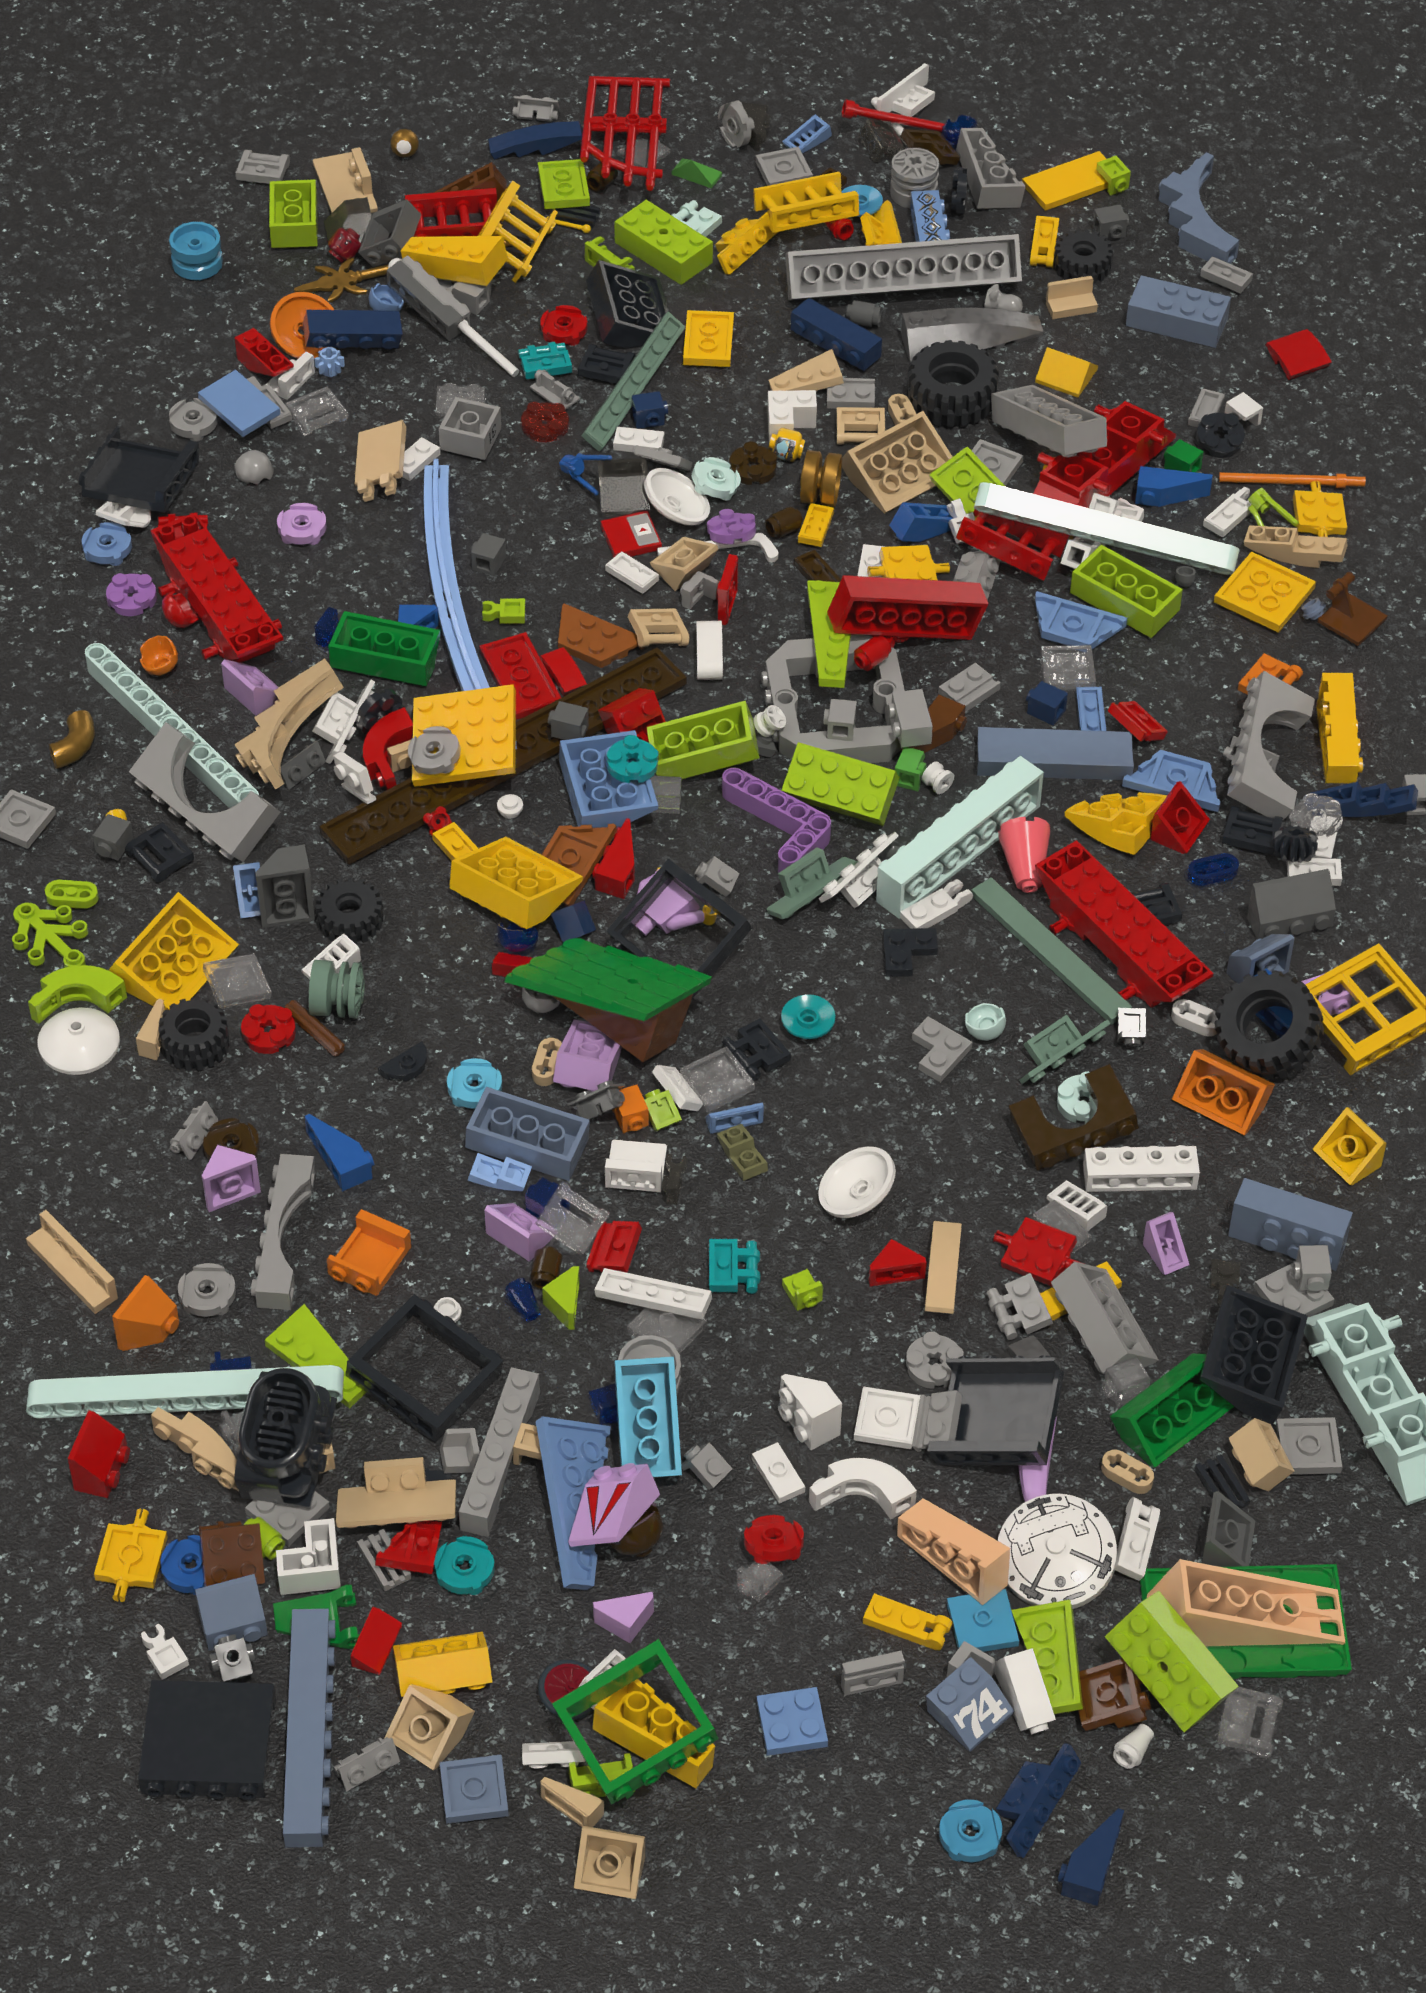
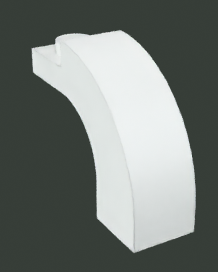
[1061,493,1119,568]
[809,1458,917,1519]

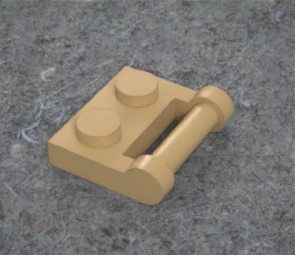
[837,407,885,445]
[628,609,689,647]

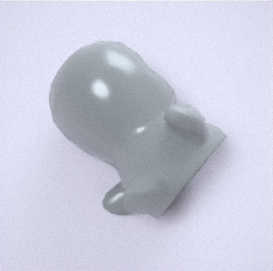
[984,284,1023,312]

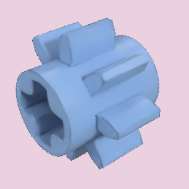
[315,347,345,377]

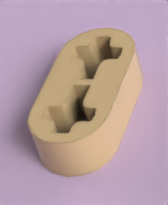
[888,394,916,426]
[532,1038,562,1086]
[1101,1450,1154,1494]

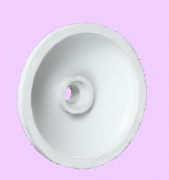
[644,468,710,525]
[38,1008,120,1075]
[818,1147,896,1218]

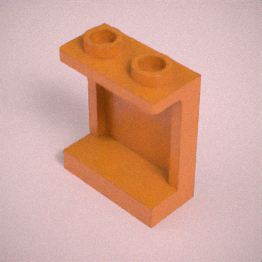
[326,1209,411,1296]

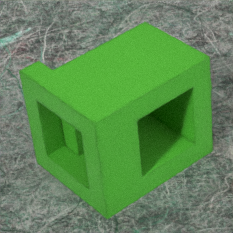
[895,747,927,792]

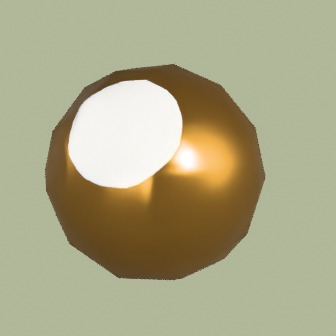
[391,129,419,157]

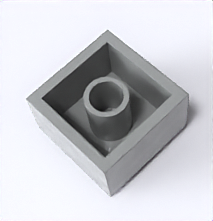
[439,397,501,460]

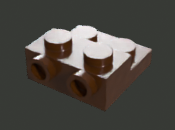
[1079,1658,1151,1731]

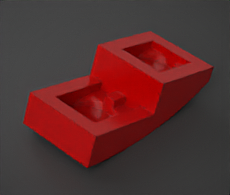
[540,647,587,696]

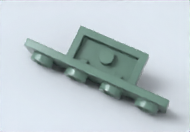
[767,848,858,919]
[1019,1015,1111,1084]

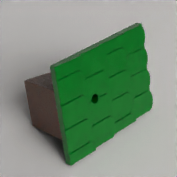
[504,938,712,1062]

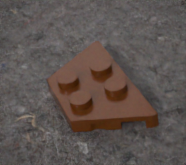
[558,603,645,668]
[542,824,617,908]

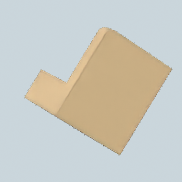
[513,1423,542,1465]

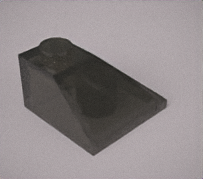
[324,197,372,249]

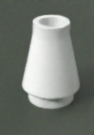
[1113,1724,1154,1769]

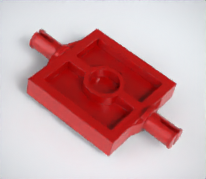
[994,1217,1085,1287]

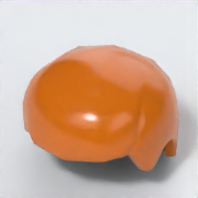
[140,635,178,676]

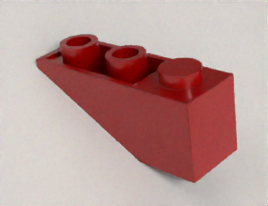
[234,328,294,377]
[592,818,635,899]

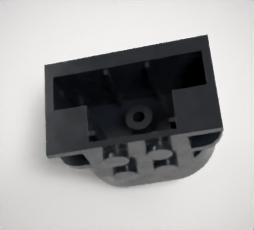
[234,1368,337,1509]

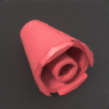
[998,817,1050,893]

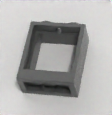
[359,199,421,267]

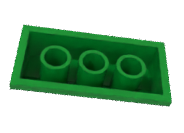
[328,611,440,686]
[1110,1353,1234,1468]

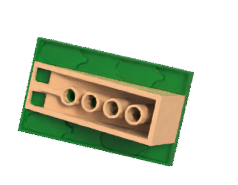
[1140,1559,1352,1679]

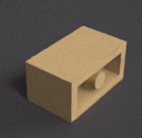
[1229,1418,1294,1491]

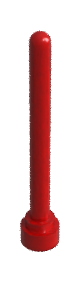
[842,99,947,132]

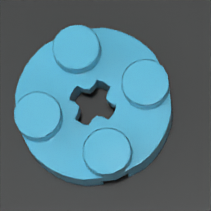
[447,1058,502,1108]

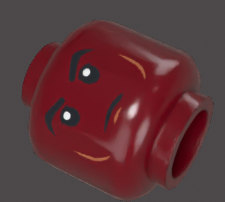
[328,227,362,263]

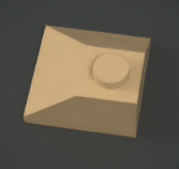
[385,1684,475,1770]

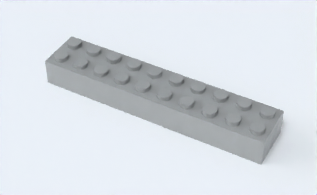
[785,234,1022,300]

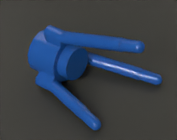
[559,453,612,496]

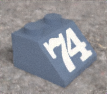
[926,1657,1014,1752]

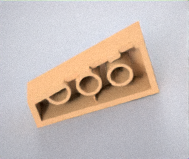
[897,1498,1010,1605]

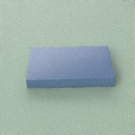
[198,370,281,437]

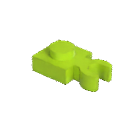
[482,598,525,623]

